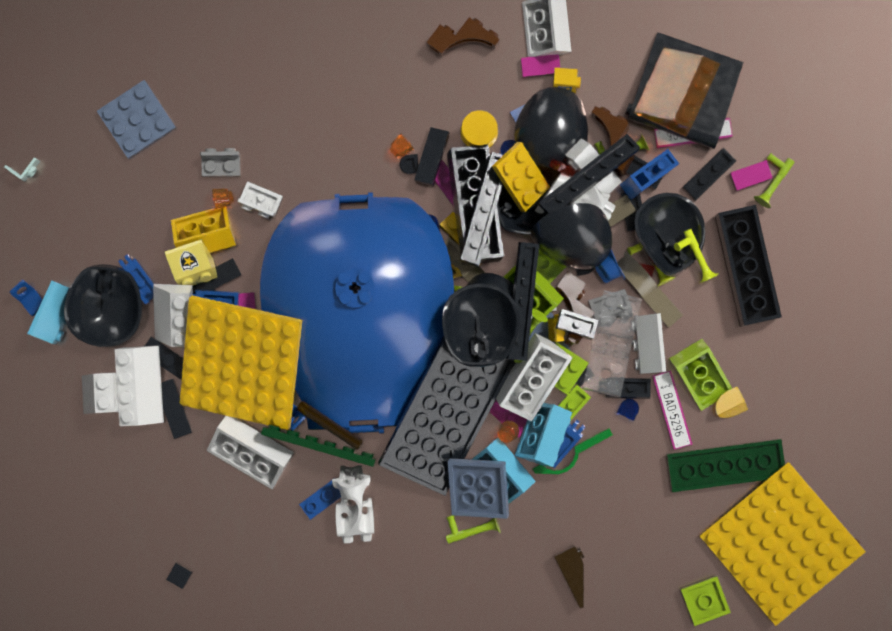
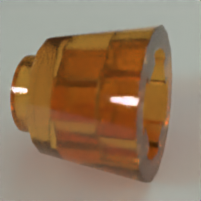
[390,133,414,157]
[212,188,234,210]
[498,421,519,443]

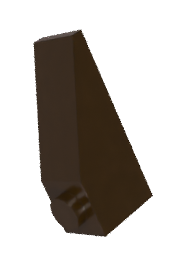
[553,545,585,609]

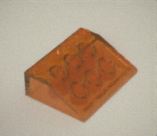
[634,47,720,137]

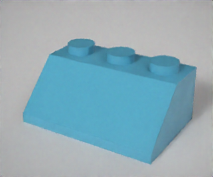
[27,281,70,344]
[515,403,572,467]
[471,437,536,504]

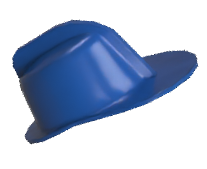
[595,250,625,283]

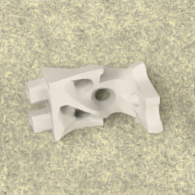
[535,172,616,221]
[332,466,374,543]

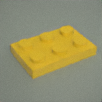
[492,142,550,212]

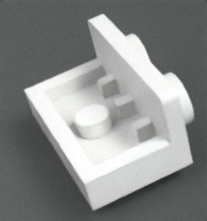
[237,182,283,219]

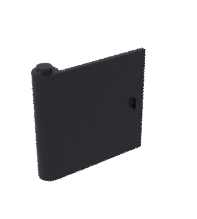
[625,32,744,149]

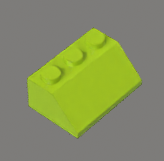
[503,265,564,319]

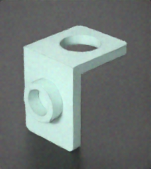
[4,158,40,182]

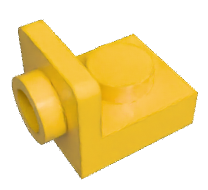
[547,314,565,342]

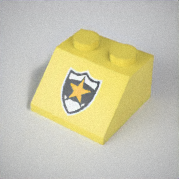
[165,240,217,286]

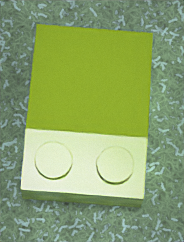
[669,339,732,411]

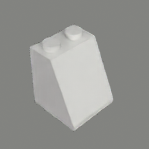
[82,373,119,414]

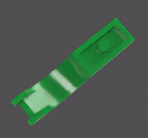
[532,428,613,474]

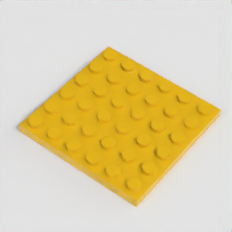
[180,295,302,430]
[700,462,866,626]

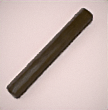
[297,401,363,450]

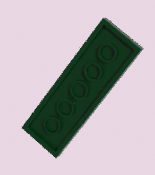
[261,424,377,467]
[666,439,785,493]

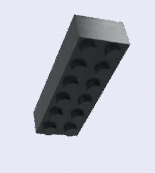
[447,145,504,265]
[715,205,782,327]

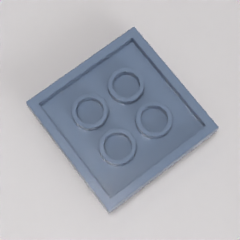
[97,80,176,159]
[448,459,509,519]

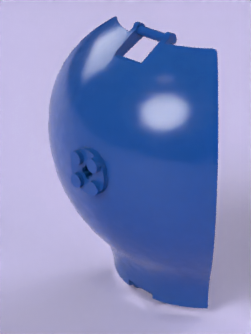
[260,192,454,434]

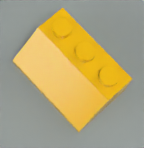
[171,205,236,253]

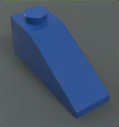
[620,149,679,200]

